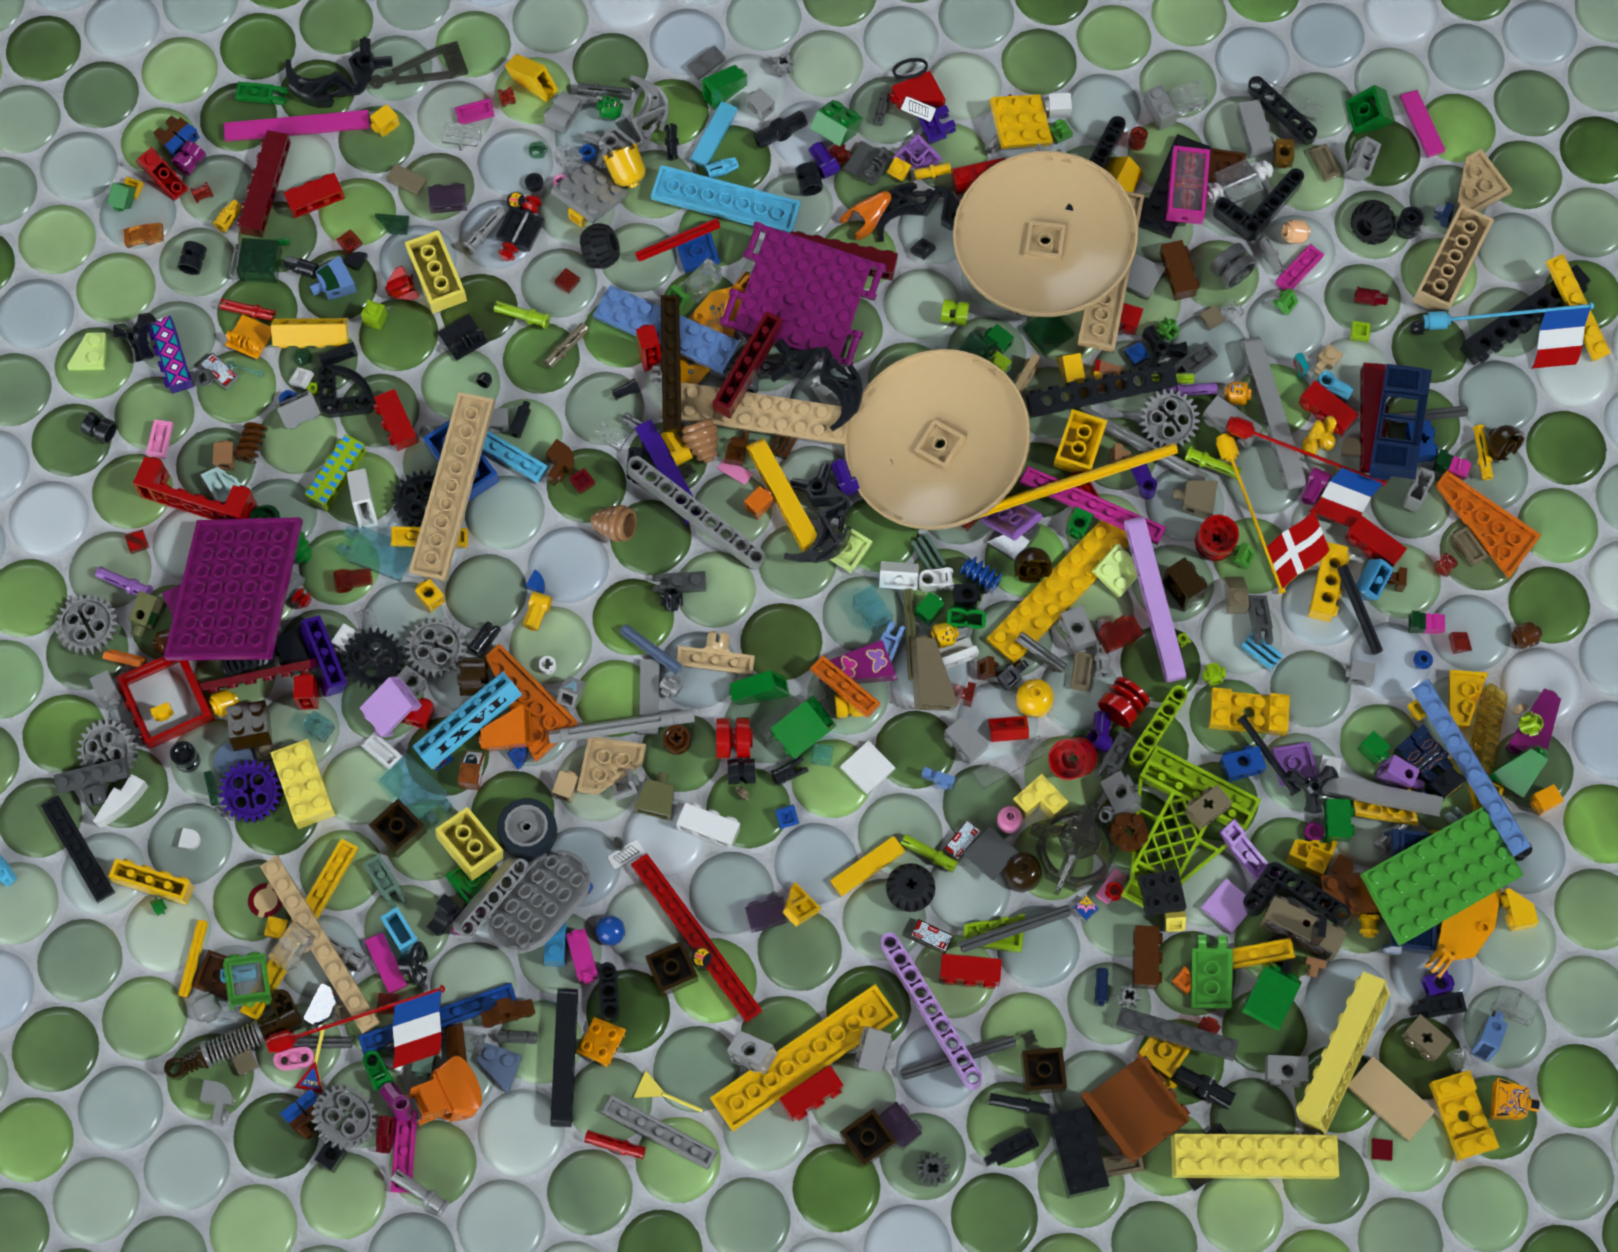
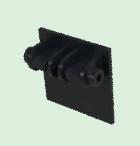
[437,314,488,361]

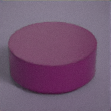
[1303,822,1324,841]

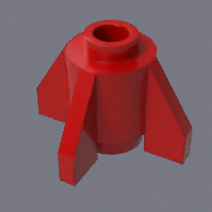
[385,265,419,301]

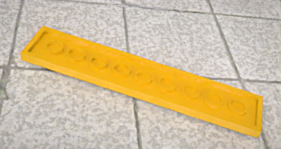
[986,520,1129,665]
[710,984,898,1132]

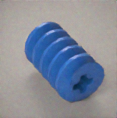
[959,556,1003,594]

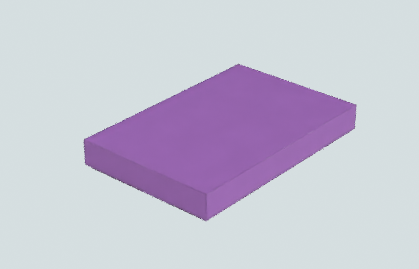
[981,496,1043,541]

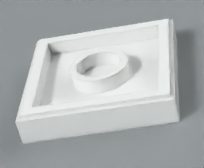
[840,741,895,795]

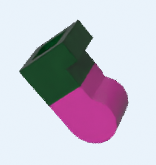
[1432,448,1472,480]
[1408,610,1445,634]

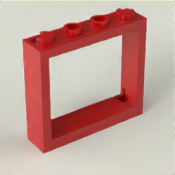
[117,656,215,749]

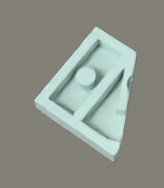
[201,467,251,504]

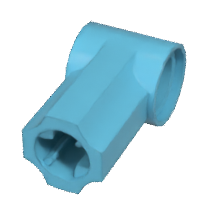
[1317,371,1354,402]

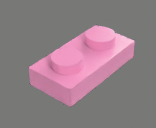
[146,419,174,459]

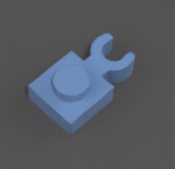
[921,767,956,790]

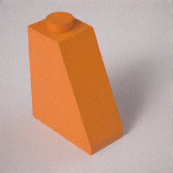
[479,705,532,752]

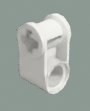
[918,567,954,592]

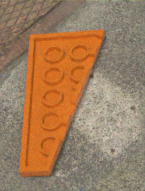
[1435,471,1541,579]
[485,643,579,763]

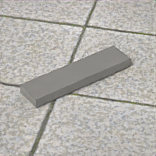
[639,659,660,735]

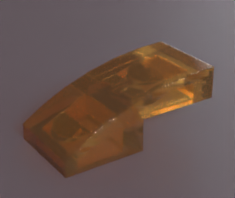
[123,223,164,248]

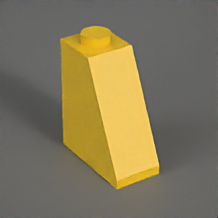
[505,54,559,103]
[1056,353,1087,400]

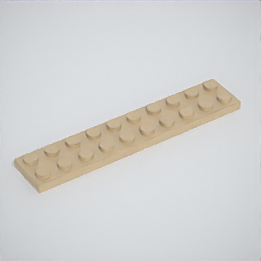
[1077,191,1144,352]
[661,382,850,446]
[409,392,496,582]

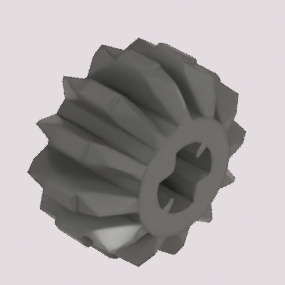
[915,1152,950,1187]

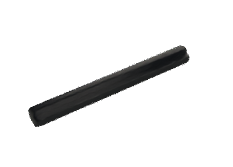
[1337,564,1383,655]

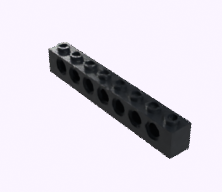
[1460,264,1591,365]
[1025,361,1178,418]

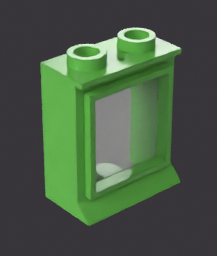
[223,952,272,1011]

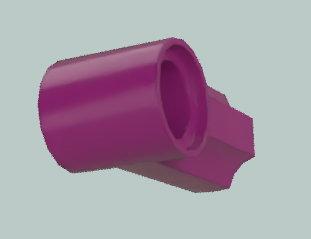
[1299,466,1331,506]
[380,1082,413,1122]

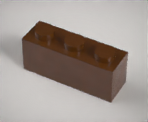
[1159,240,1200,301]
[1132,925,1163,989]

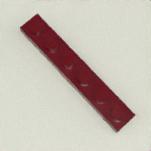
[200,658,317,693]

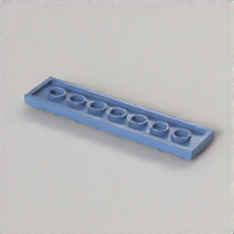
[593,285,741,375]

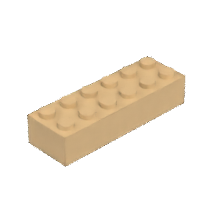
[1412,204,1494,314]

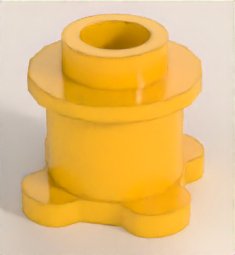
[1358,914,1380,938]

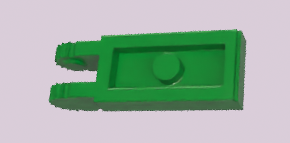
[235,82,288,105]

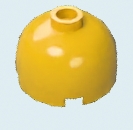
[1016,678,1054,718]

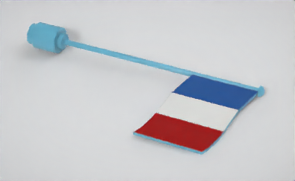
[1423,302,1594,369]

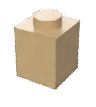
[552,770,579,803]

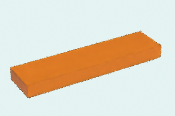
[810,655,881,719]

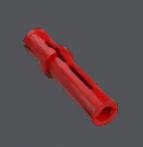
[219,298,276,321]
[584,1130,646,1160]

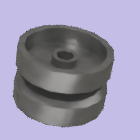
[1210,243,1257,289]

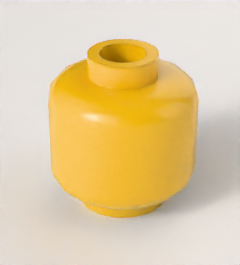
[208,689,239,717]

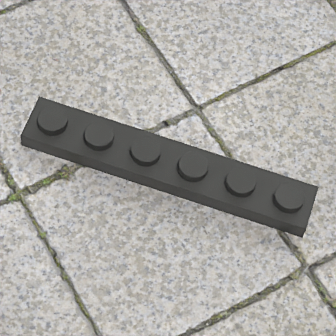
[1116,1007,1239,1061]

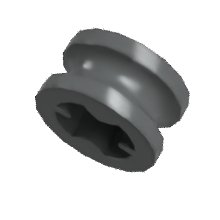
[195,369,215,386]

